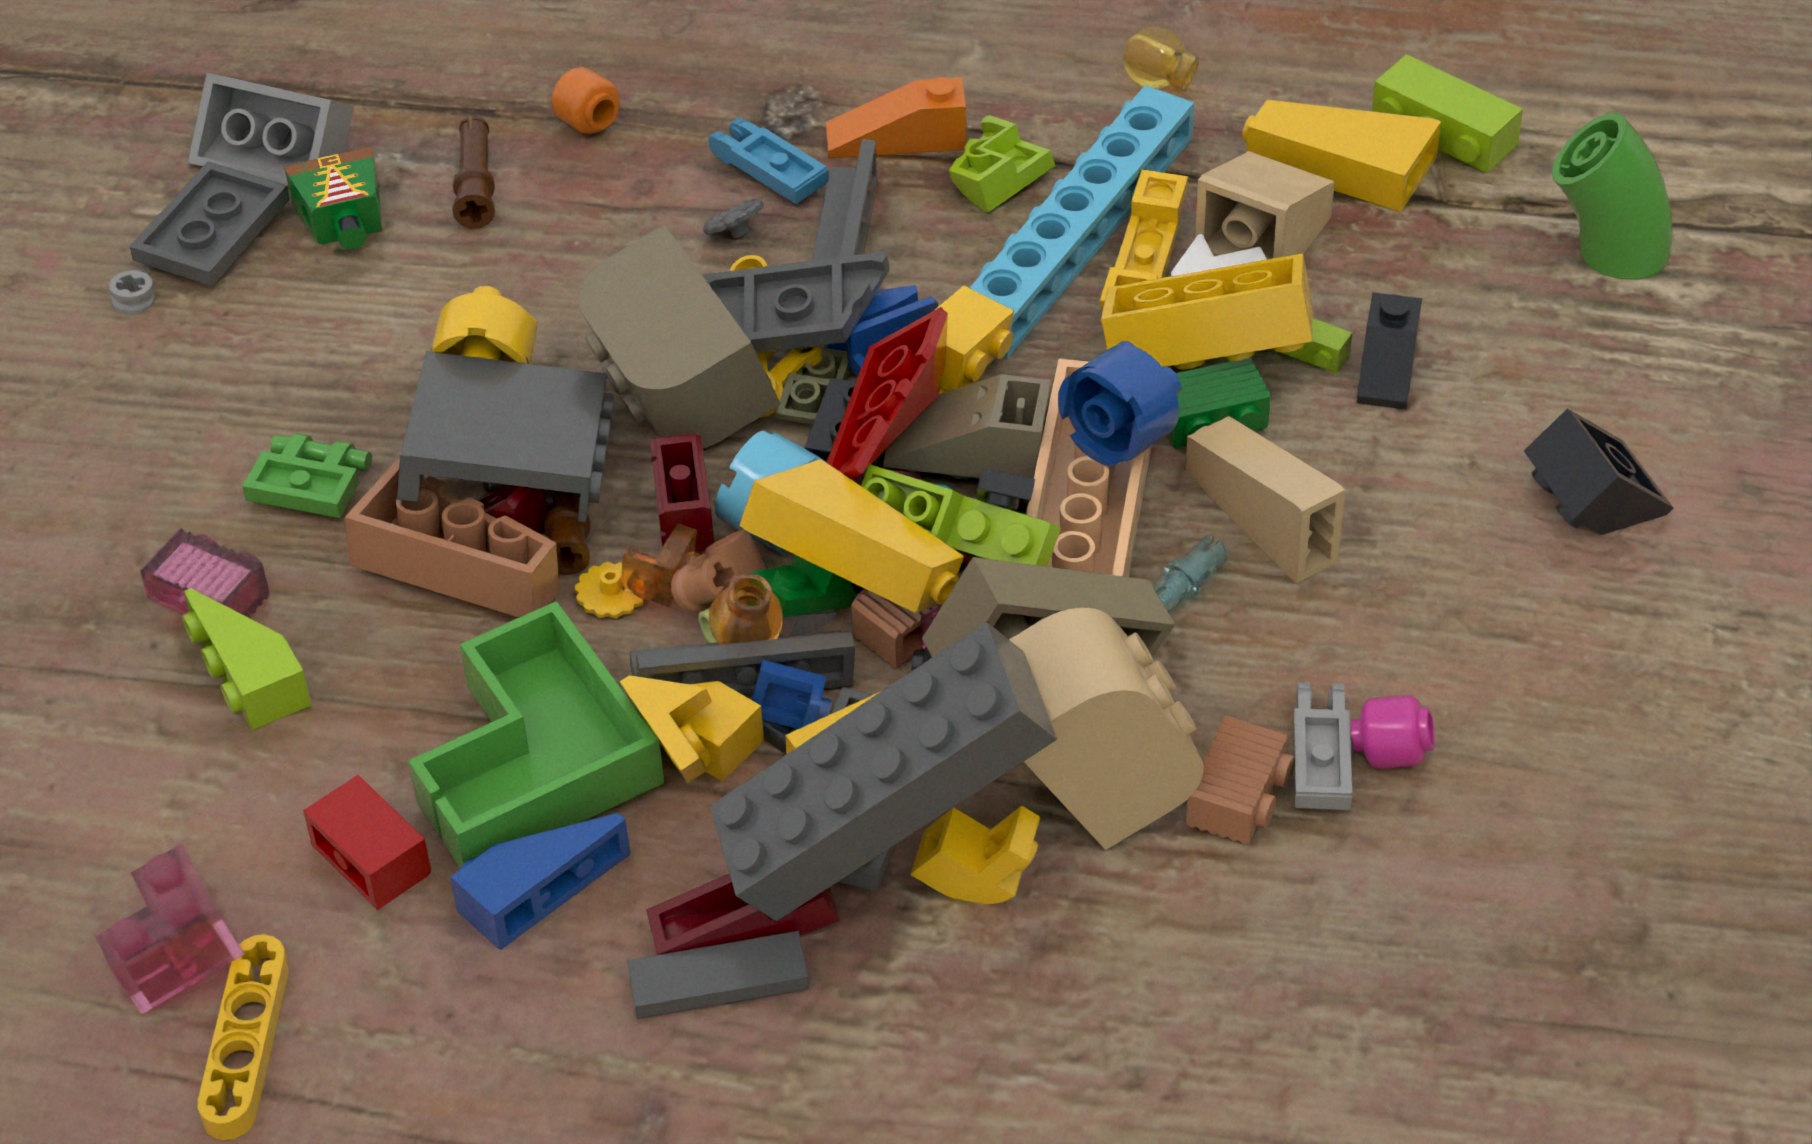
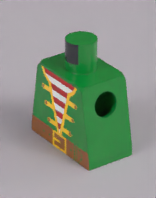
[284,146,382,249]

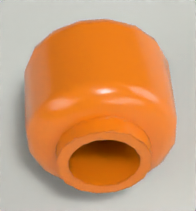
[551,67,620,135]

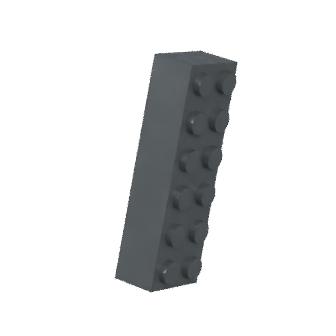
[710,622,1057,921]

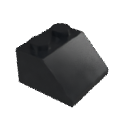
[1524,408,1674,535]

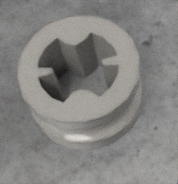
[109,270,155,315]

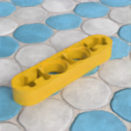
[197,934,289,1140]

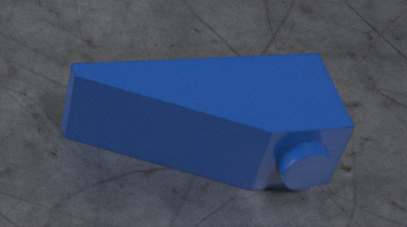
[450,813,630,950]

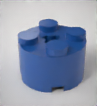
[1058,341,1181,465]

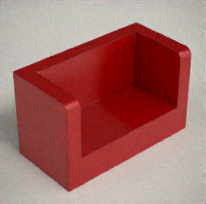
[303,775,431,910]

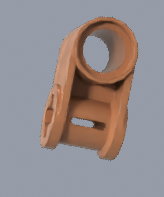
[671,529,768,613]

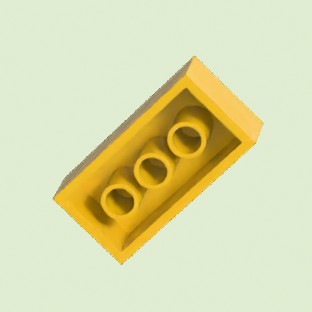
[1101,253,1313,370]

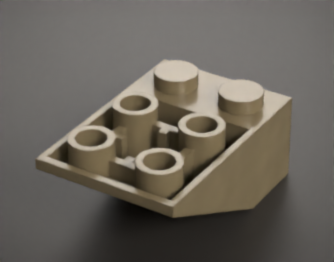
[883,374,1051,479]

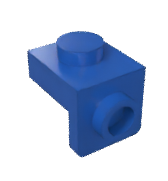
[752,660,832,729]

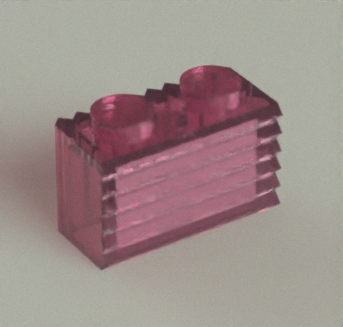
[140,528,270,618]

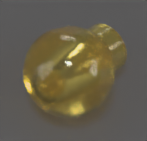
[1123,26,1199,91]

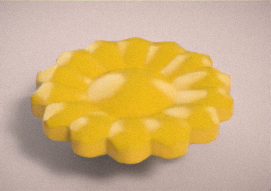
[575,562,648,619]

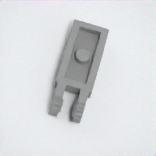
[1293,682,1352,810]

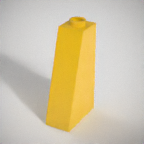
[1242,100,1441,212]
[739,459,964,613]

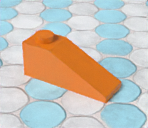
[826,77,966,159]

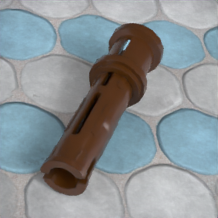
[452,116,495,229]
[544,490,591,575]

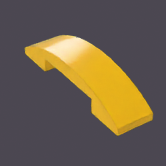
[1100,169,1188,308]

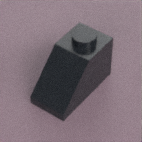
[1356,292,1422,409]

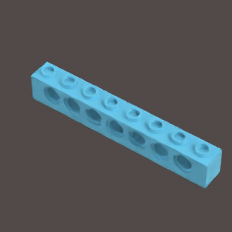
[970,85,1194,359]

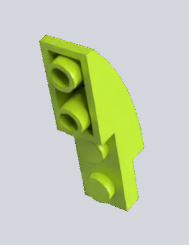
[861,465,1061,567]

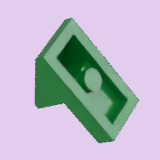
[746,555,857,618]

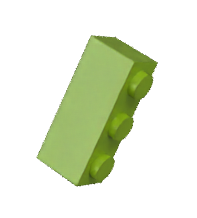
[1372,54,1523,173]

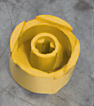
[431,286,538,364]

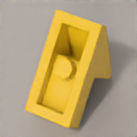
[620,675,712,783]

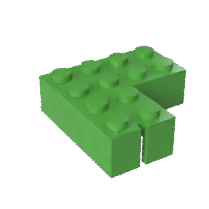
[408,601,664,868]

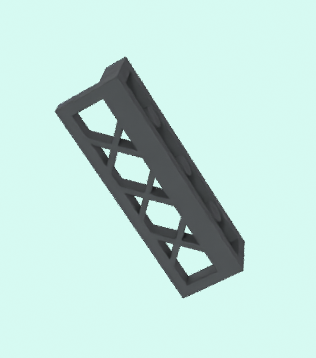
[812,139,878,260]
[630,630,855,697]

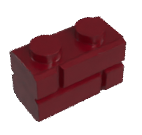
[650,433,714,555]

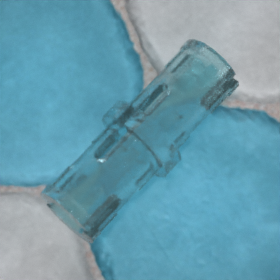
[1152,535,1228,613]

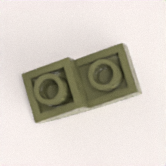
[776,348,851,425]

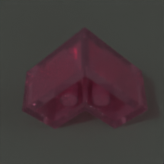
[95,843,245,1014]

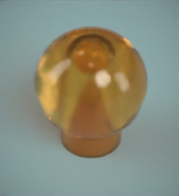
[709,574,783,645]

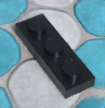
[975,467,1036,511]

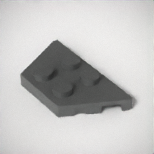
[703,251,890,353]

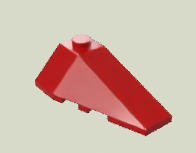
[827,307,948,479]

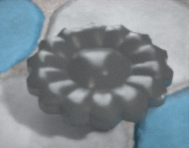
[703,199,764,238]

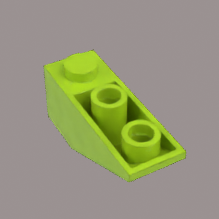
[182,588,312,730]

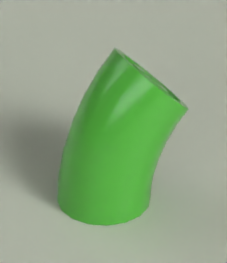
[1552,113,1673,280]

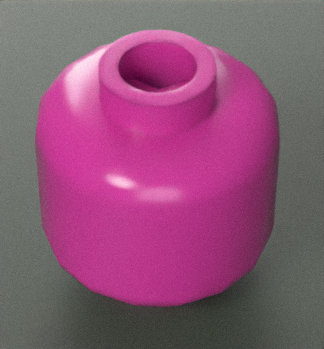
[1351,695,1435,769]

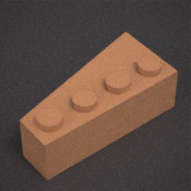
[345,458,559,617]

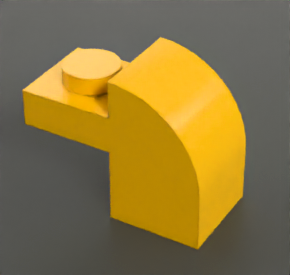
[910,805,1040,904]

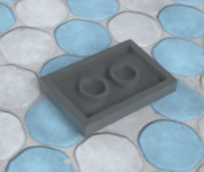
[129,161,290,286]

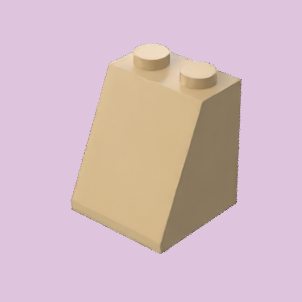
[1195,151,1334,259]

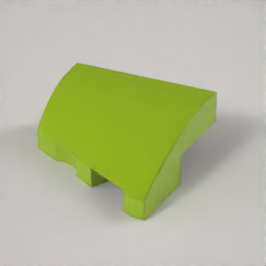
[949,115,1055,213]

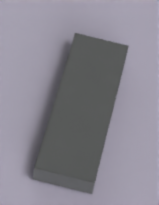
[627,931,809,1019]

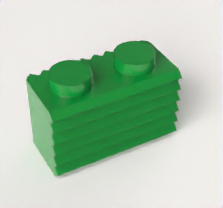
[1167,357,1270,450]

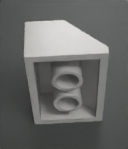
[188,73,354,186]

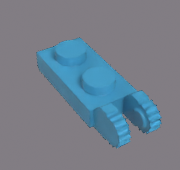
[708,117,829,204]

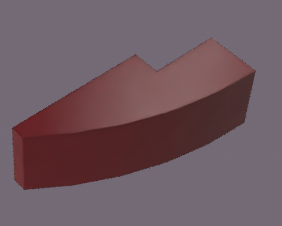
[646,873,840,955]

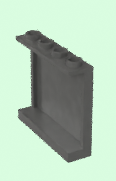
[397,351,614,522]

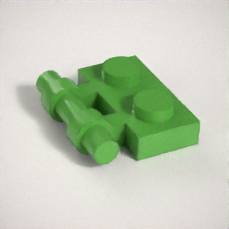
[242,433,372,518]

